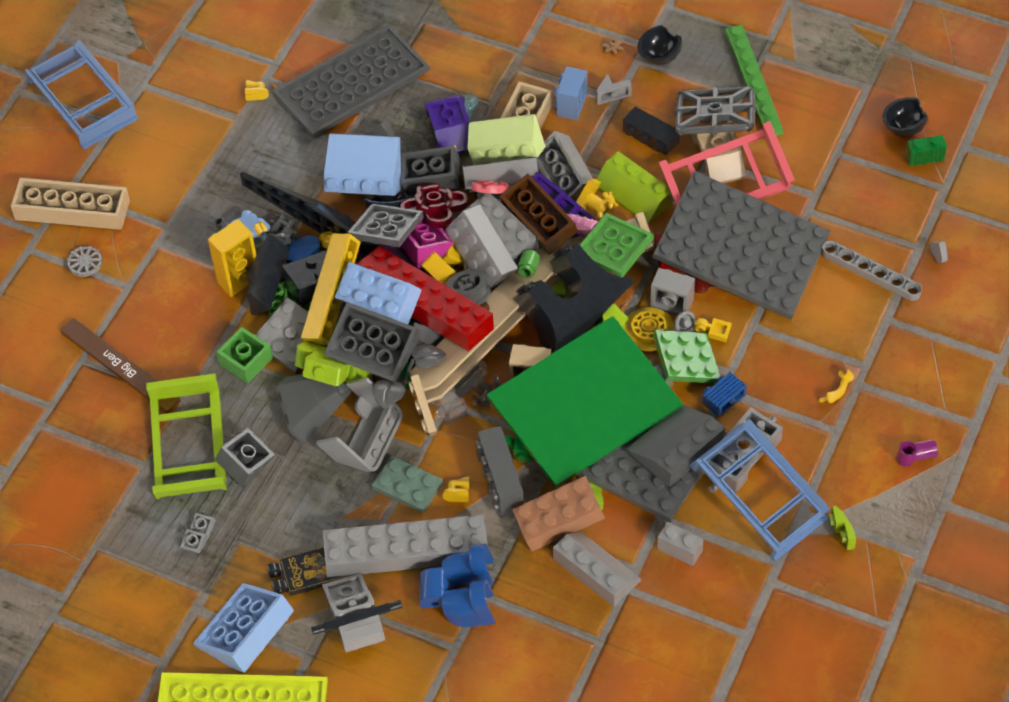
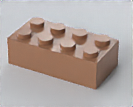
[512,476,605,552]

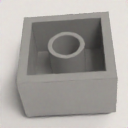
[651,268,695,315]

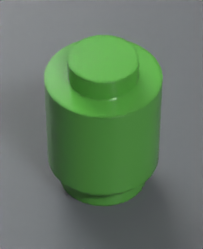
[517,250,540,278]

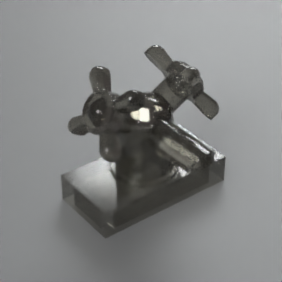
[455,360,502,408]

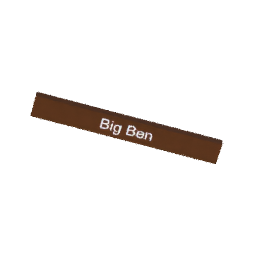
[60,318,181,414]

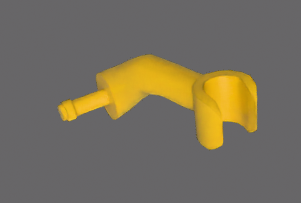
[819,369,854,403]

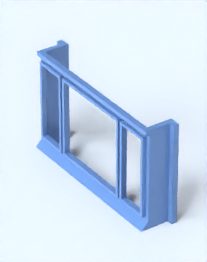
[25,40,139,150]
[690,419,830,562]

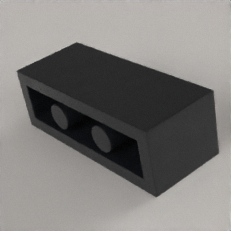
[623,106,679,156]

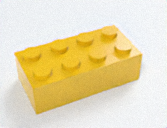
[208,219,257,297]

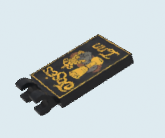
[267,546,348,596]

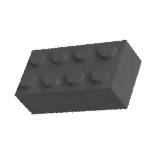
[475,426,524,518]

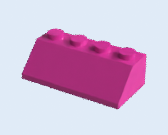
[401,218,453,268]

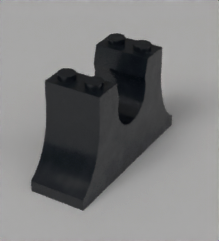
[513,243,634,353]

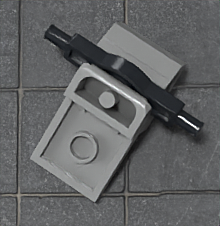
[311,573,403,652]

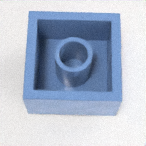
[554,66,587,121]

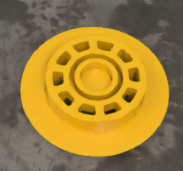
[624,307,674,352]

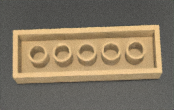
[11,178,130,230]

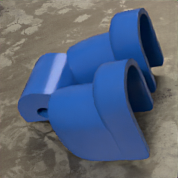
[420,544,495,627]

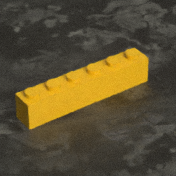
[301,234,361,346]

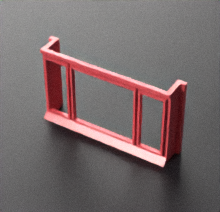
[659,121,795,206]

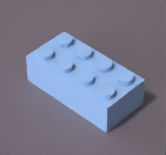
[335,262,422,325]

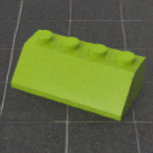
[596,151,673,225]

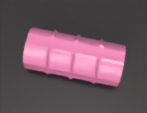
[567,213,599,236]

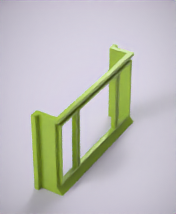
[146,373,227,499]

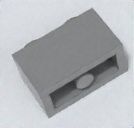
[657,522,703,566]

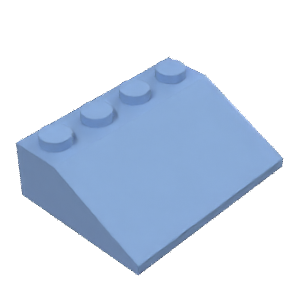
[324,134,401,196]
[193,583,294,672]

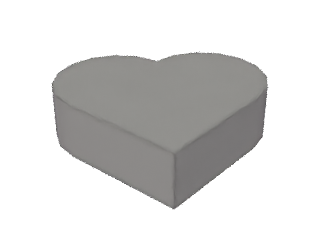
[930,241,948,264]

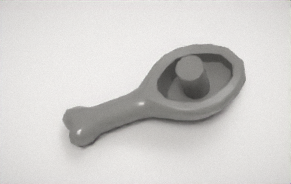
[674,311,696,332]

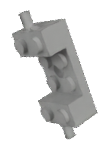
[703,407,783,494]

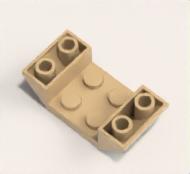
[691,122,746,183]

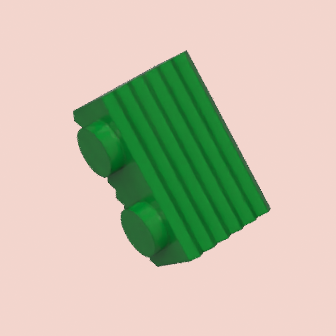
[905,135,947,167]

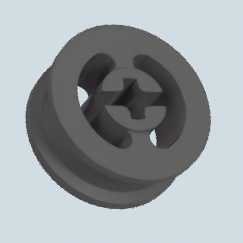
[446,269,491,305]

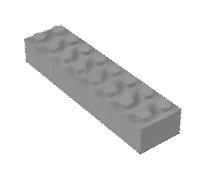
[323,515,488,577]

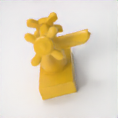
[576,179,618,221]

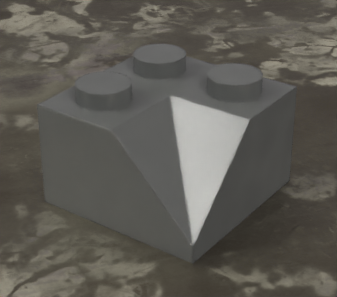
[215,428,275,487]

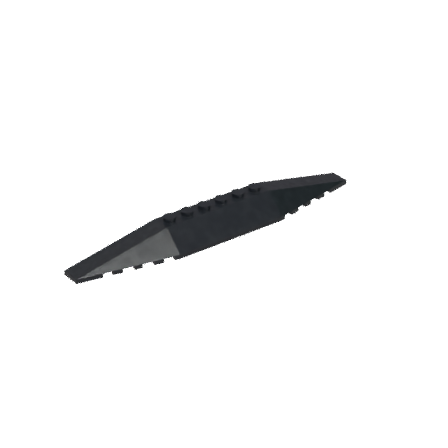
[240,172,433,278]

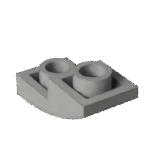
[180,513,216,554]

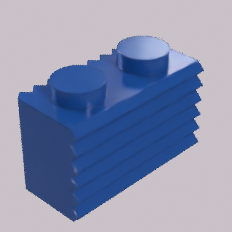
[702,372,747,417]

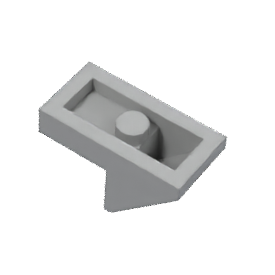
[596,74,632,105]

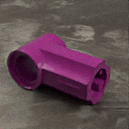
[896,439,938,467]

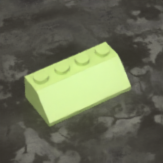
[468,114,546,164]

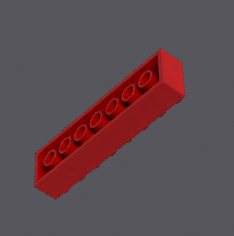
[356,246,494,352]

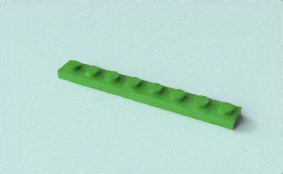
[725,25,783,136]

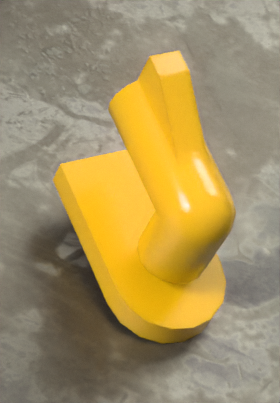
[245,80,269,101]
[443,477,470,502]

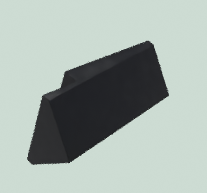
[247,233,290,316]

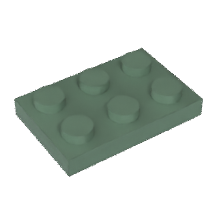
[372,456,443,514]

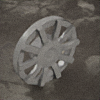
[67,246,102,277]

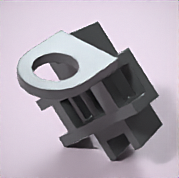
[265,214,298,246]

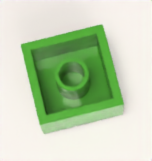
[216,327,273,384]

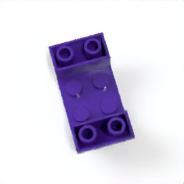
[423,94,470,154]

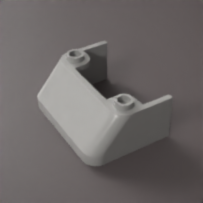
[316,377,403,472]

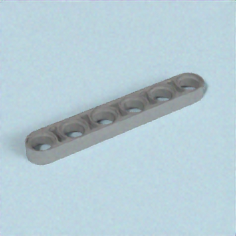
[821,241,922,301]

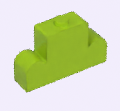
[294,341,373,386]

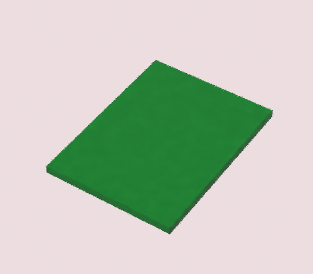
[487,316,683,488]

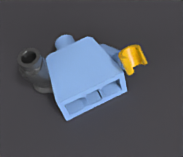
[214,210,270,249]

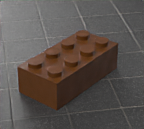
[499,173,578,255]

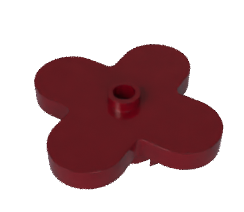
[400,182,468,228]

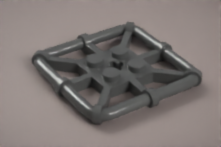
[674,86,757,135]

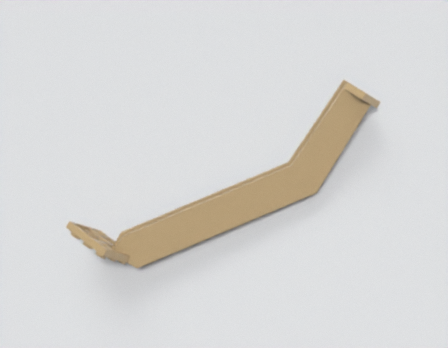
[408,212,654,437]

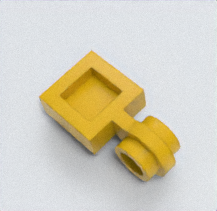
[693,318,732,342]

